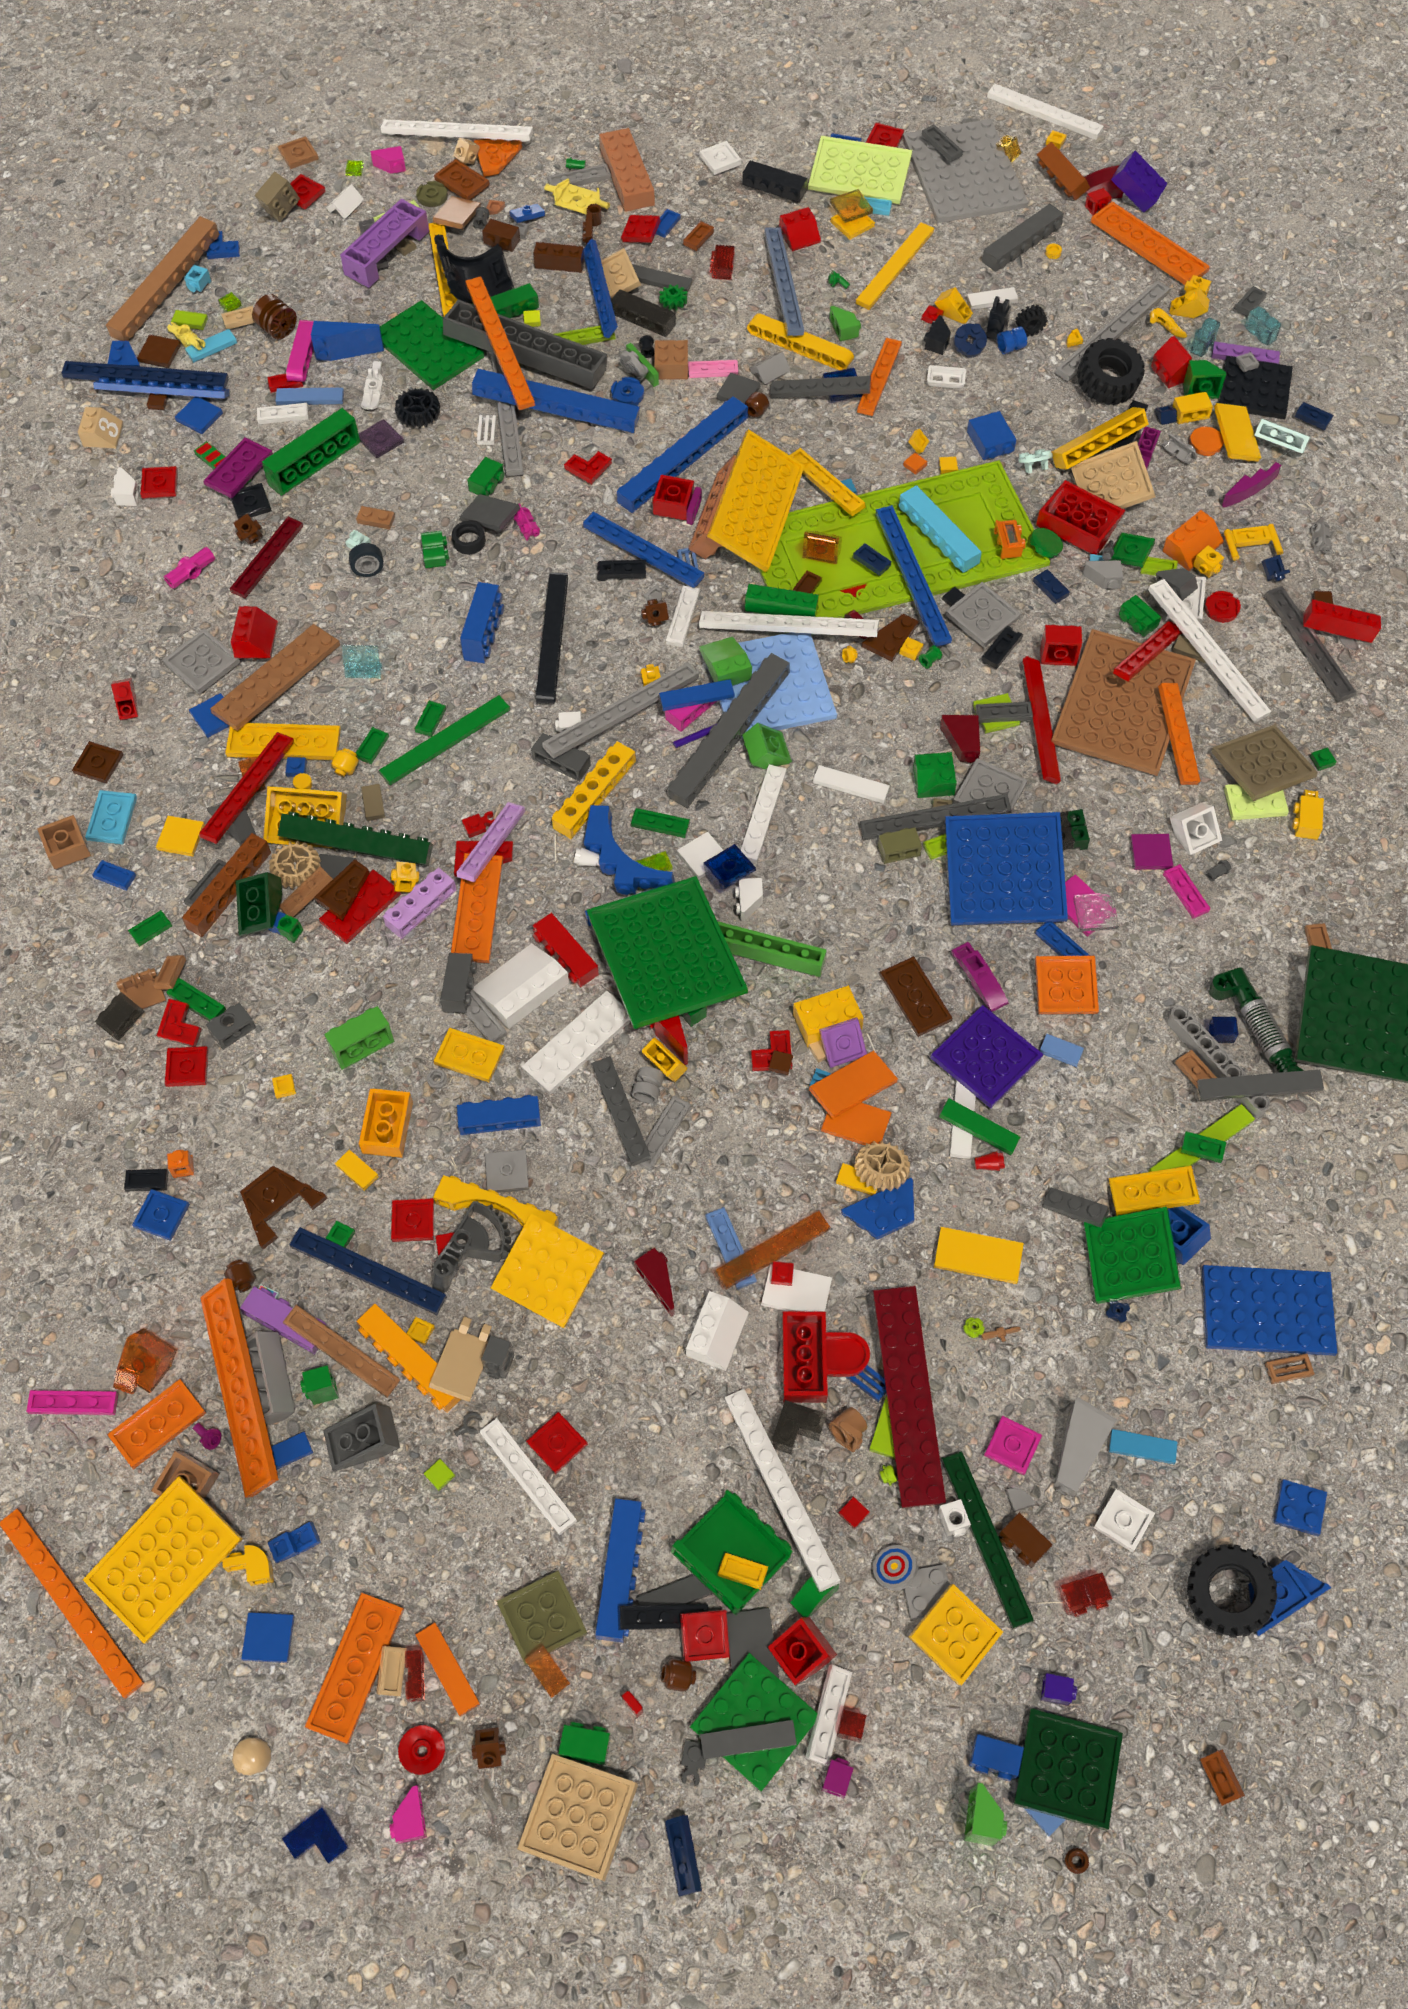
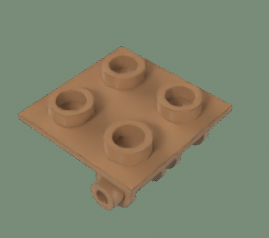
[116,968,166,1014]

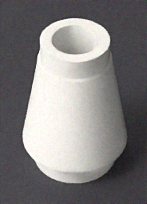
[574,847,600,866]

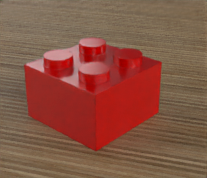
[653,475,694,521]
[1040,625,1082,666]

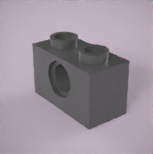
[206,1003,256,1050]
[481,1336,515,1379]

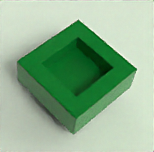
[1310,747,1337,771]
[326,1220,355,1248]

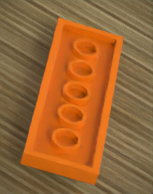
[451,853,503,963]
[305,1592,404,1745]

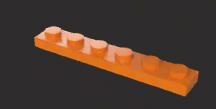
[857,337,902,416]
[1158,683,1201,785]

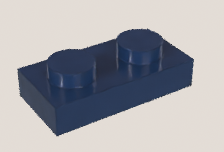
[1295,402,1334,430]
[853,543,892,576]
[1033,569,1070,604]

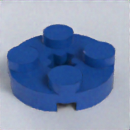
[611,377,644,406]

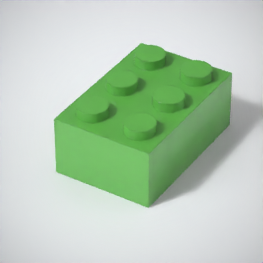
[324,1006,394,1070]

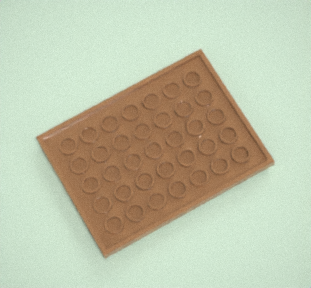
[1051,629,1196,776]

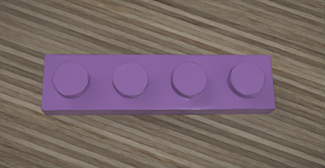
[1211,341,1280,364]

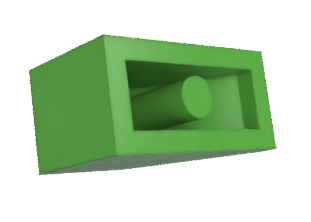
[829,306,861,341]

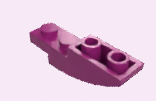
[1138,426,1161,470]
[951,942,1009,1012]

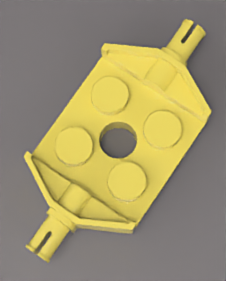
[544,179,610,214]

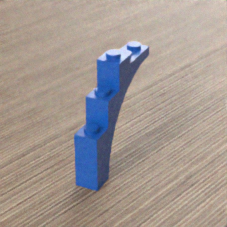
[584,805,675,895]

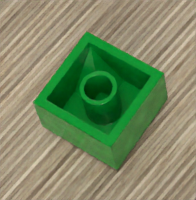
[1183,360,1226,399]
[913,752,957,798]

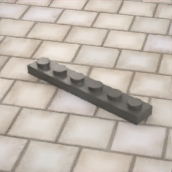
[770,376,871,398]
[592,1056,651,1166]

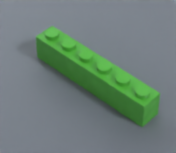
[717,921,827,977]

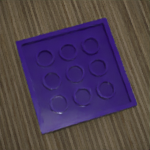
[930,1005,1044,1108]

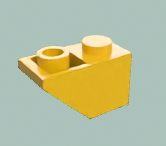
[934,287,973,324]
[1169,287,1210,318]

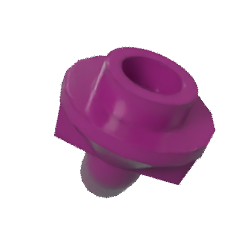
[192,1422,222,1450]

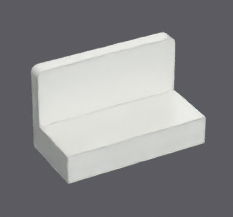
[326,184,364,219]

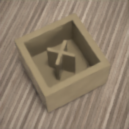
[254,171,300,222]

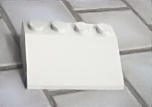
[471,943,569,1029]

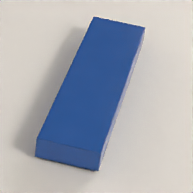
[659,679,735,711]

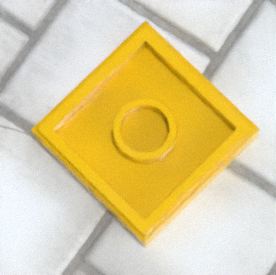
[830,205,875,240]
[156,816,205,857]

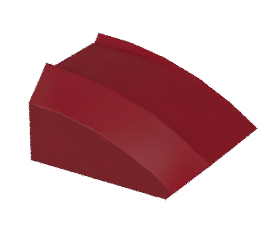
[1084,165,1124,199]

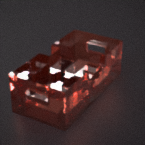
[405,1650,425,1702]

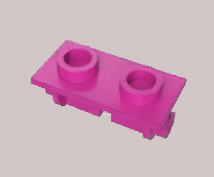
[513,503,540,541]

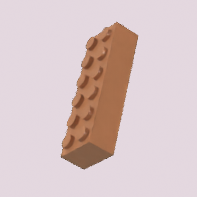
[599,128,655,212]
[688,455,736,560]

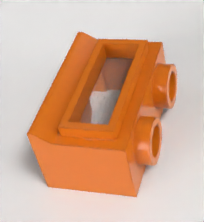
[994,520,1025,559]

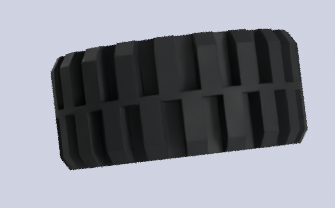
[1077,338,1145,405]
[1187,1544,1277,1638]

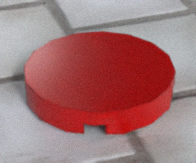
[1204,591,1241,623]

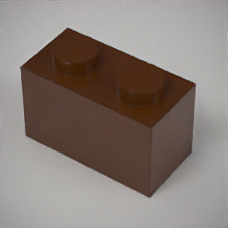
[482,219,520,252]
[999,1512,1053,1568]

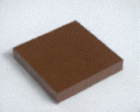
[137,334,181,368]
[72,741,123,784]

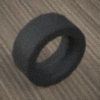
[452,521,486,555]

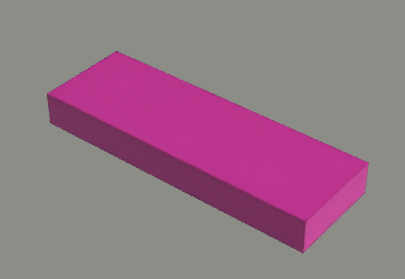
[1163,864,1211,919]

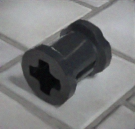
[639,335,655,358]

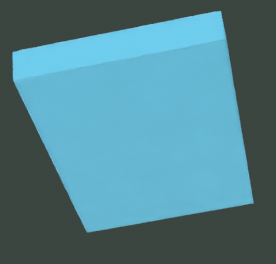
[85,790,137,844]

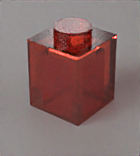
[837,1709,867,1743]

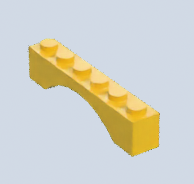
[433,1175,559,1227]

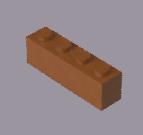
[1036,141,1090,201]

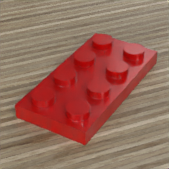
[319,869,401,944]

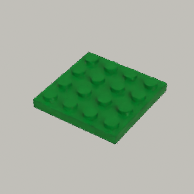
[1084,1206,1182,1304]
[689,1653,817,1792]

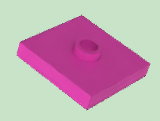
[984,1415,1042,1475]

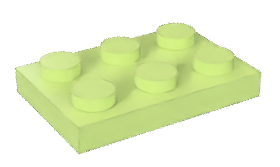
[1224,784,1289,820]

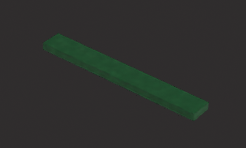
[941,1451,1034,1630]

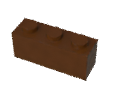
[533,242,585,273]

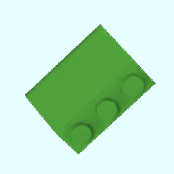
[964,1783,1007,1846]

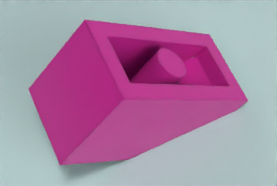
[370,146,406,174]
[389,1785,427,1844]

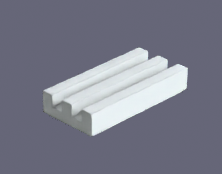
[477,415,496,445]

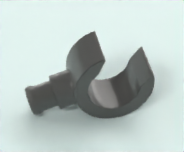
[454,1412,482,1437]

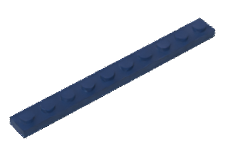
[61,361,229,389]

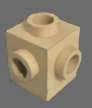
[453,138,480,165]

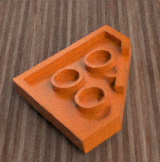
[473,138,522,177]

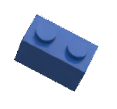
[969,1734,1024,1781]

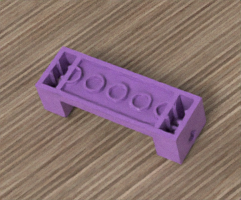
[340,198,429,288]

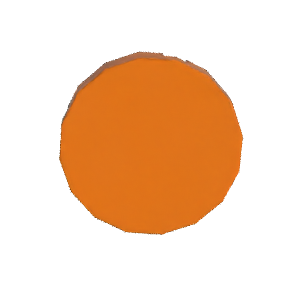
[1189,427,1224,456]

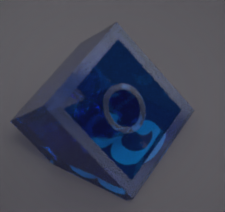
[703,844,756,889]

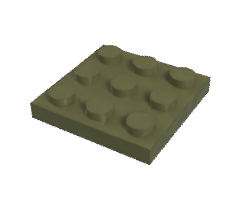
[497,1571,588,1666]

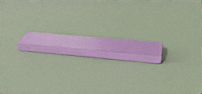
[457,802,525,882]

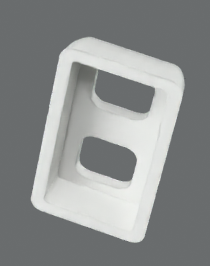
[927,365,966,389]

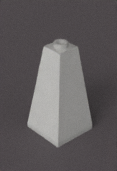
[1054,1397,1117,1497]

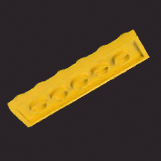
[225,723,341,760]

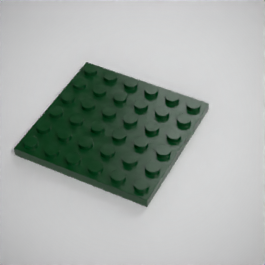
[1294,945,1408,1083]

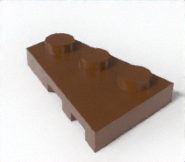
[861,614,919,662]
[314,859,370,921]

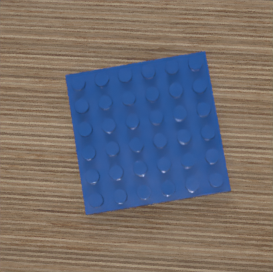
[945,812,1068,926]

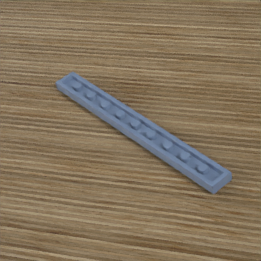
[764,227,804,336]

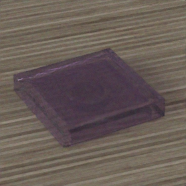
[359,419,404,459]

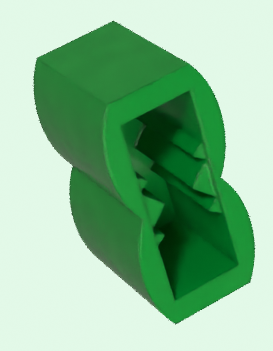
[421,530,449,568]

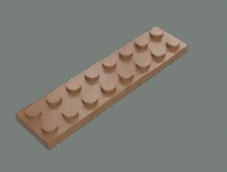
[210,624,340,731]

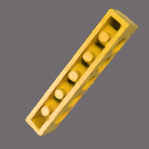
[552,741,636,839]

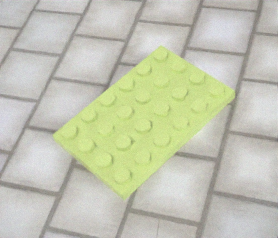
[808,136,912,205]

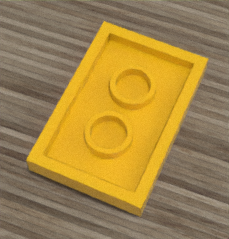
[434,1027,505,1083]

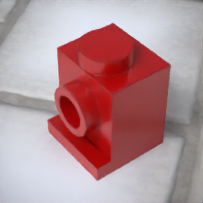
[1085,188,1112,215]

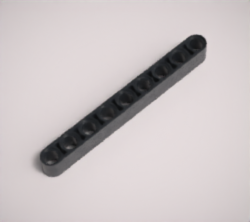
[536,572,568,704]

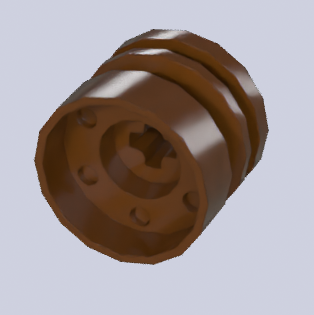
[252,294,297,339]

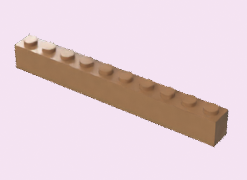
[106,216,219,341]

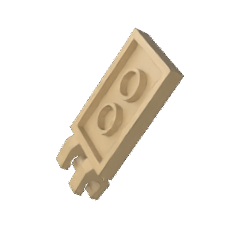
[429,1317,492,1402]

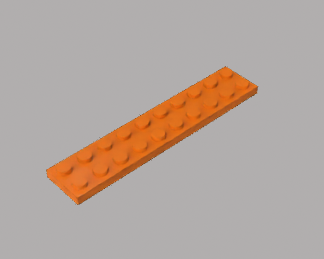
[200,1278,279,1498]

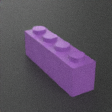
[240,1287,326,1355]

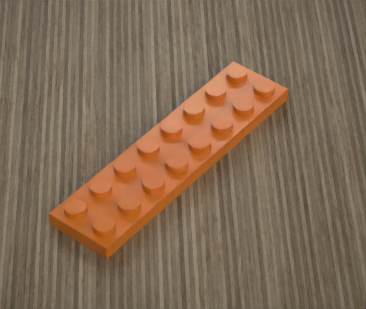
[1091,201,1210,285]

